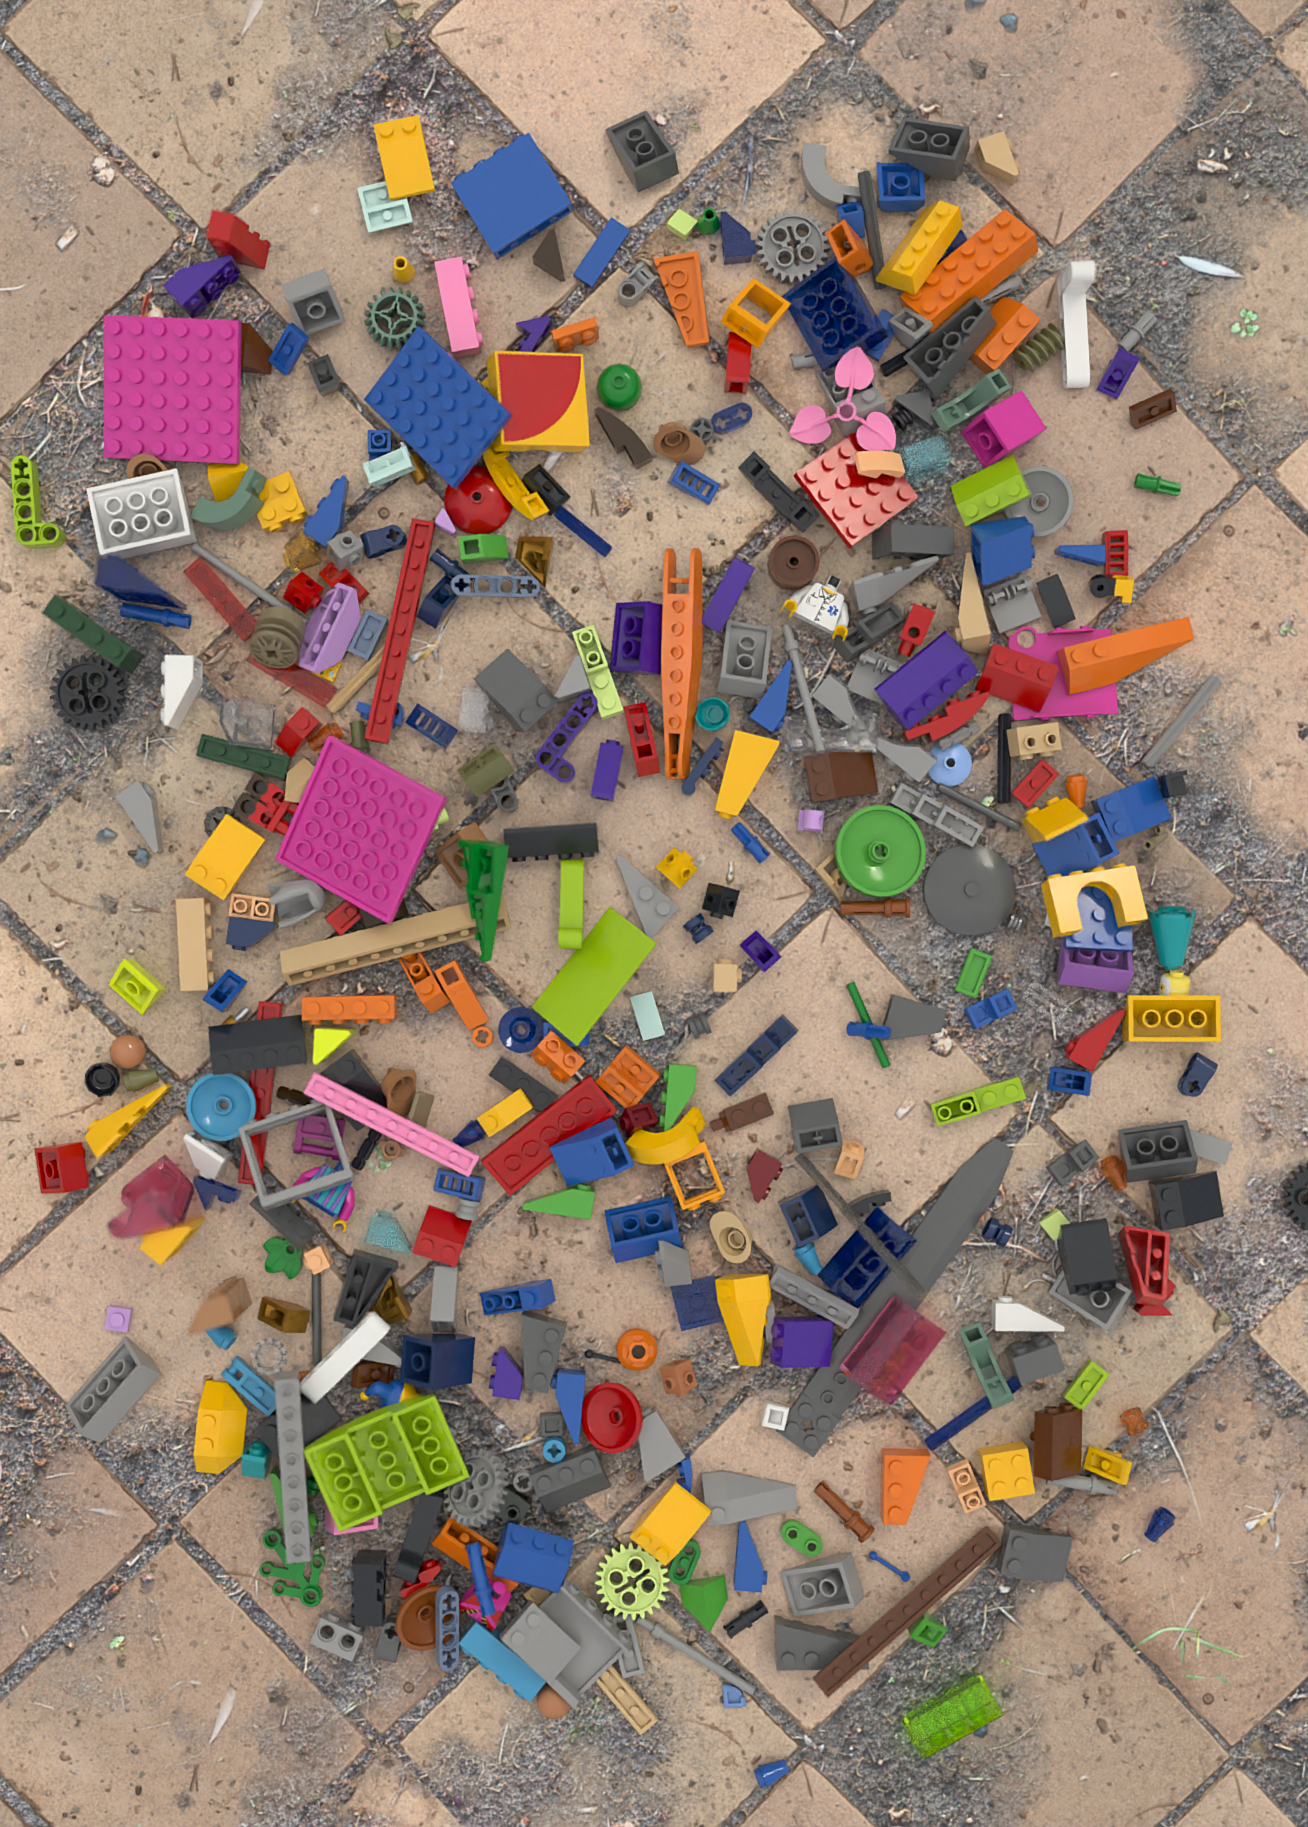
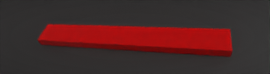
[238,1001,283,1185]

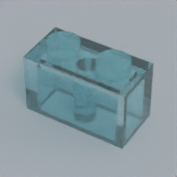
[897,434,952,480]

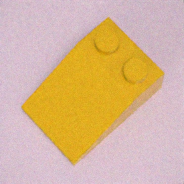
[373,115,435,201]
[1021,796,1089,843]
[185,814,266,900]
[629,1482,712,1566]

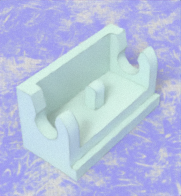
[362,445,416,488]

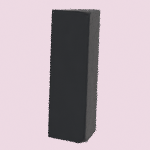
[521,464,571,516]

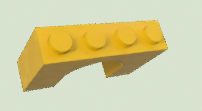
[1041,864,1148,938]

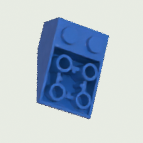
[1032,812,1120,877]
[549,1117,635,1186]

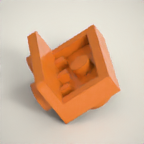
[530,1031,585,1084]

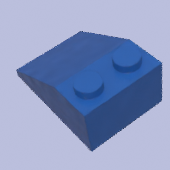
[1091,776,1171,842]

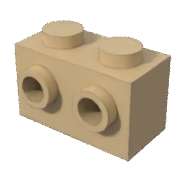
[1006,722,1062,760]
[712,959,742,992]

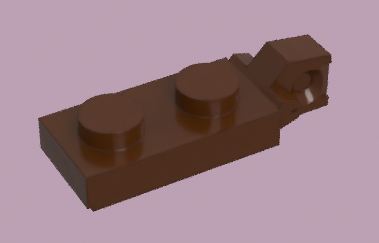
[710,1092,774,1132]

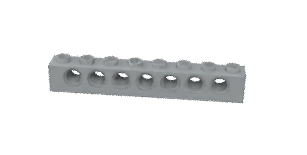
[274,1370,311,1564]

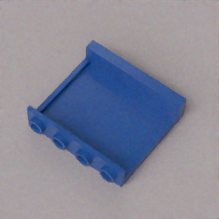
[451,132,574,260]

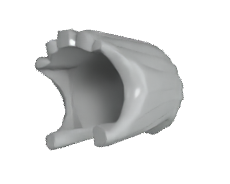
[268,879,326,929]

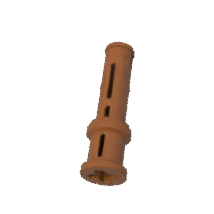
[840,897,910,918]
[813,1481,875,1543]

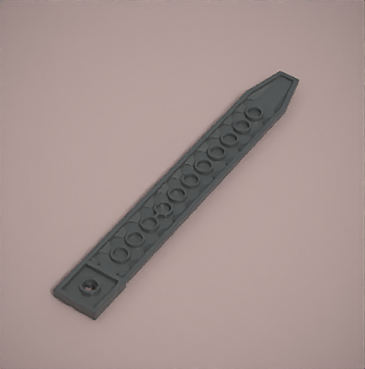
[776,1137,1014,1457]

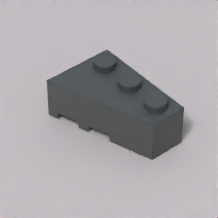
[522,1311,567,1394]

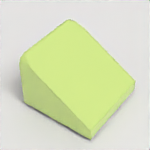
[666,209,697,241]
[1039,1208,1070,1240]

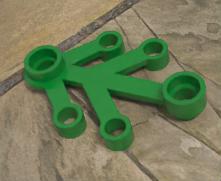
[259,1528,325,1607]

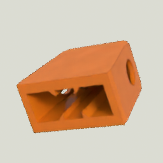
[826,219,873,277]

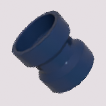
[682,913,714,944]
[982,1217,1013,1248]

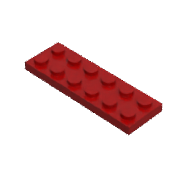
[481,1075,618,1196]

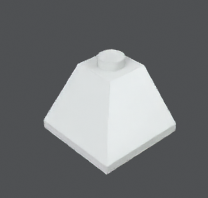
[183,1130,234,1180]

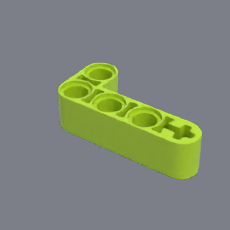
[11,455,66,549]
[558,859,584,949]

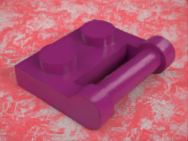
[293,1115,346,1161]

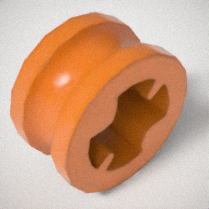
[472,1027,493,1047]

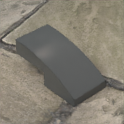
[1046,1139,1100,1186]

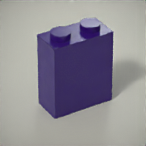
[769,1316,833,1368]

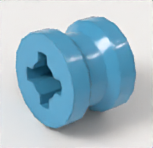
[543,1437,566,1463]

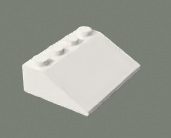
[86,468,197,562]

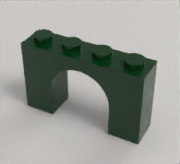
[42,594,145,674]

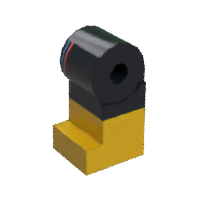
[1088,574,1134,603]

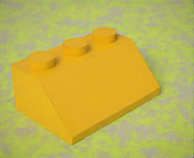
[139,1216,206,1266]

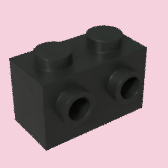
[493,1480,532,1525]

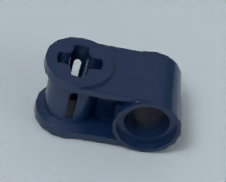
[360,525,407,559]
[1178,1052,1218,1097]

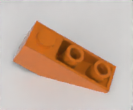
[398,952,451,1014]
[435,960,489,1031]

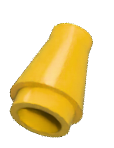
[392,256,415,283]

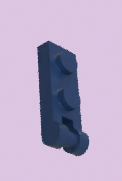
[681,737,724,796]

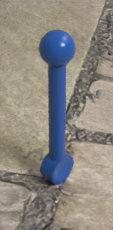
[869,1551,910,1582]

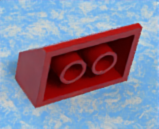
[975,643,1059,713]

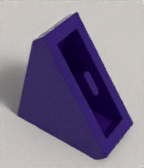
[739,930,782,972]

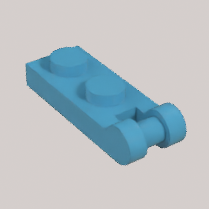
[221,1356,276,1417]

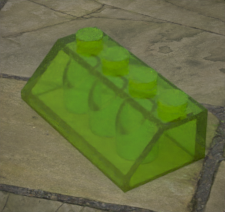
[902,1675,1004,1760]

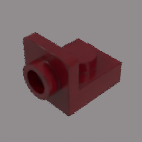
[619,1102,658,1137]

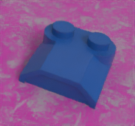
[876,162,926,212]

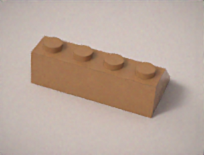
[187,1276,252,1336]

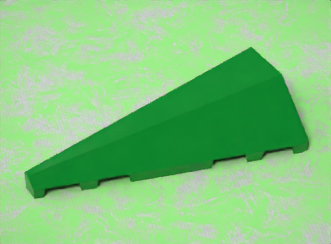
[458,839,509,962]

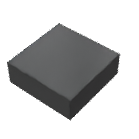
[540,1412,564,1438]

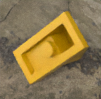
[1083,1446,1132,1485]

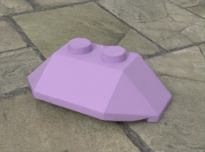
[299,582,361,674]

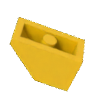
[476,1088,533,1137]

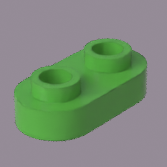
[780,1519,823,1557]

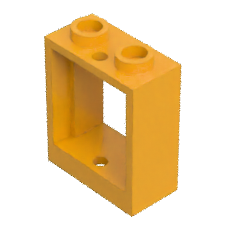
[720,278,791,349]
[664,1139,725,1211]

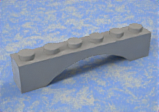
[812,672,937,782]

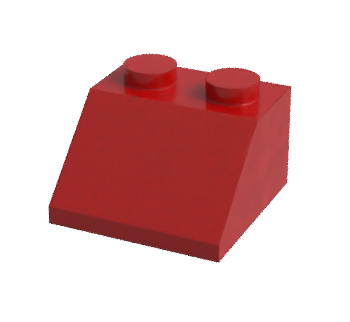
[34,1142,89,1194]
[412,1205,472,1267]

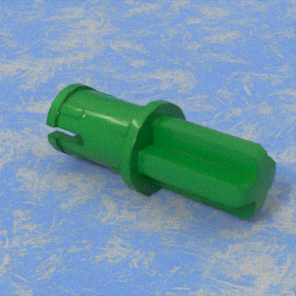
[1134,473,1181,496]

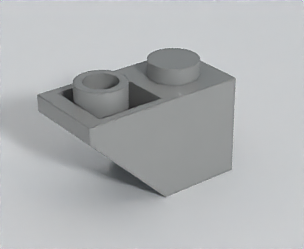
[655,1240,692,1287]

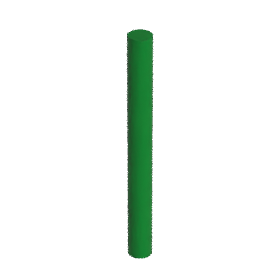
[846,981,891,1068]

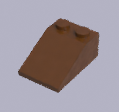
[803,748,878,804]

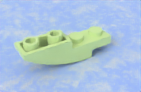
[572,625,624,720]

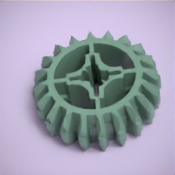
[364,287,427,350]

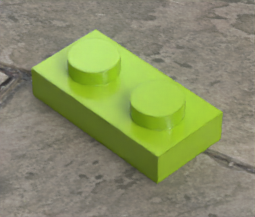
[1062,1359,1110,1411]

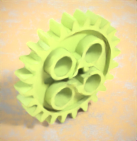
[595,1541,670,1620]

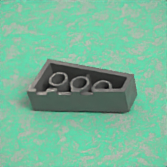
[903,296,996,399]
[774,1615,869,1671]

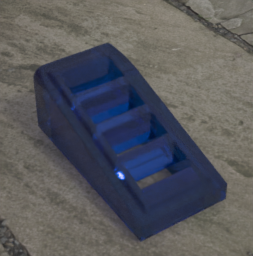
[405,703,458,749]

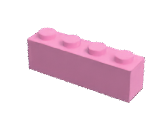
[434,257,484,358]

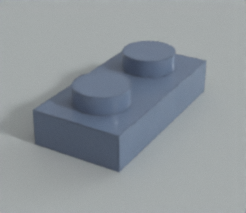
[347,609,388,661]

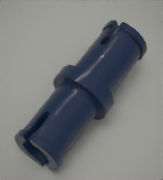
[429,548,473,588]

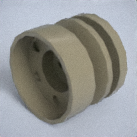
[249,606,306,669]

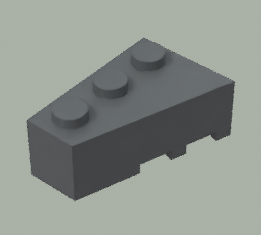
[872,520,954,560]

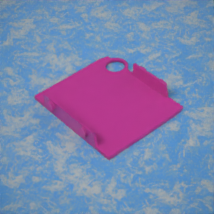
[1008,625,1118,722]

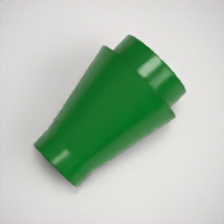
[697,208,720,235]

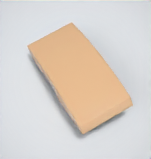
[854,451,905,478]
[228,893,276,922]
[946,1459,986,1514]

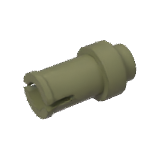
[349,721,369,754]

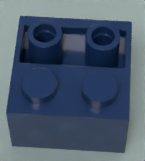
[778,1183,838,1248]

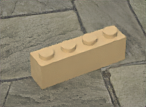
[176,898,216,991]

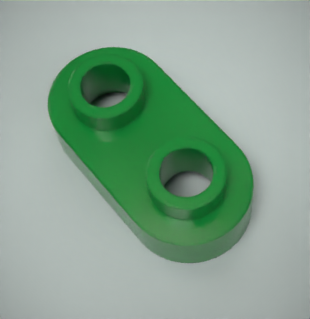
[669,1538,701,1585]

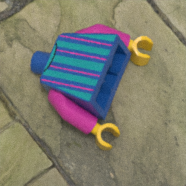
[291,1160,355,1233]

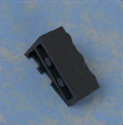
[351,1550,386,1626]

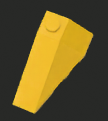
[715,1274,771,1366]

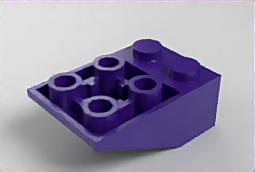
[163,255,241,319]

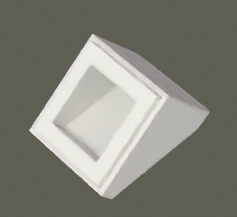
[760,1400,789,1431]

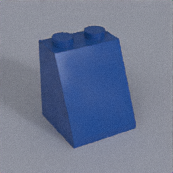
[971,516,1035,585]

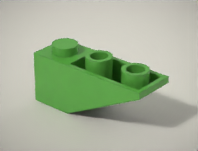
[659,1063,697,1132]

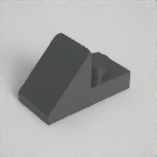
[307,354,343,397]

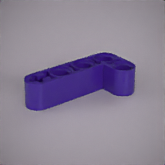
[536,693,598,784]

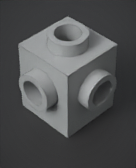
[327,530,364,571]

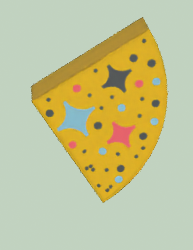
[312,661,343,683]

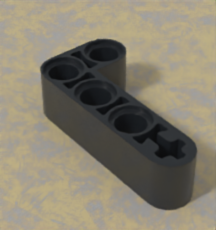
[392,1489,445,1584]

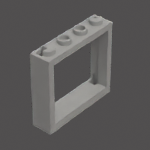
[238,1099,355,1211]

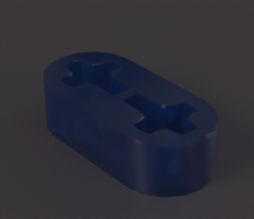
[711,402,753,435]

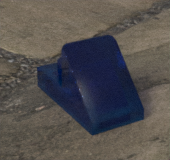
[193,1174,242,1211]

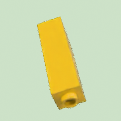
[714,730,780,820]

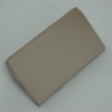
[408,1091,434,1128]

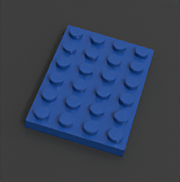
[364,326,513,488]

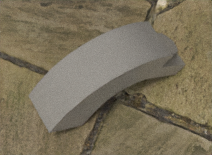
[801,143,862,210]

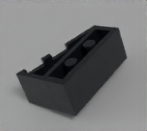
[333,1249,399,1327]

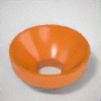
[616,1328,658,1371]

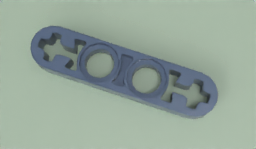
[450,575,540,598]
[435,1585,459,1671]

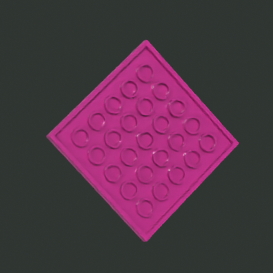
[104,315,241,464]
[275,736,448,924]

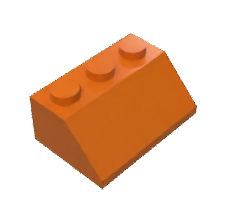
[969,296,1041,375]

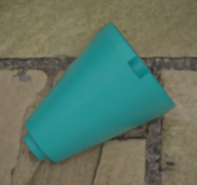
[1148,906,1196,970]

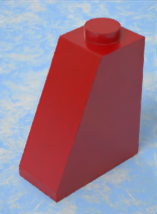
[724,332,751,394]

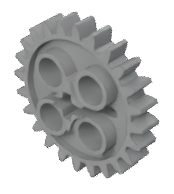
[756,208,830,285]
[443,1449,509,1527]

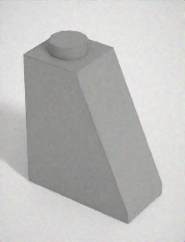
[430,1263,459,1332]
[638,1406,685,1483]

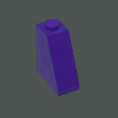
[590,739,624,802]

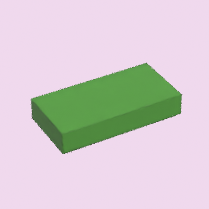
[954,948,993,999]

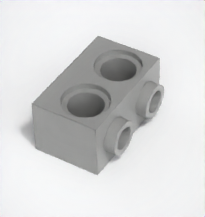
[310,1610,366,1662]

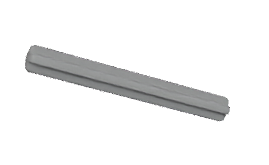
[1142,675,1221,768]

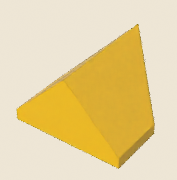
[208,462,250,502]

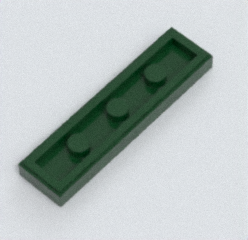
[196,734,292,780]

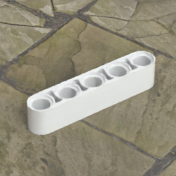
[300,1311,390,1404]

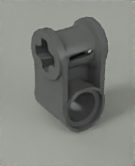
[373,1614,401,1663]

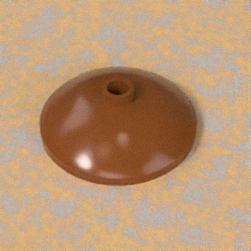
[395,1585,462,1651]

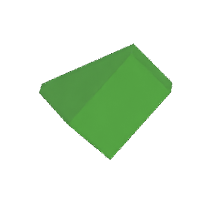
[907,1612,948,1648]

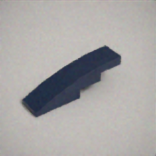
[714,1014,798,1097]

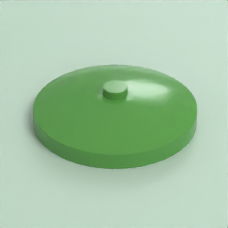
[834,805,926,897]

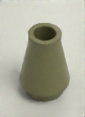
[123,1068,159,1093]

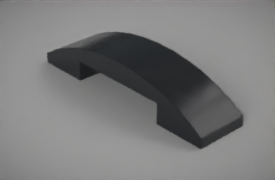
[738,451,819,533]

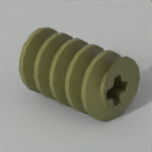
[1012,323,1064,373]

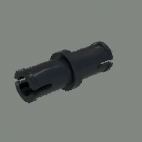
[723,1600,769,1639]

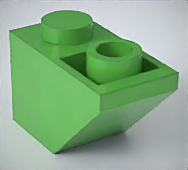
[458,534,509,565]

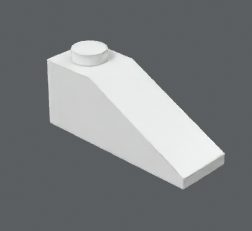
[991,1296,1064,1332]

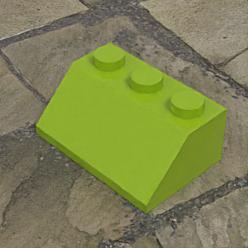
[951,454,1032,527]

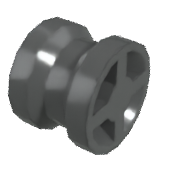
[690,418,713,444]
[686,1012,712,1039]

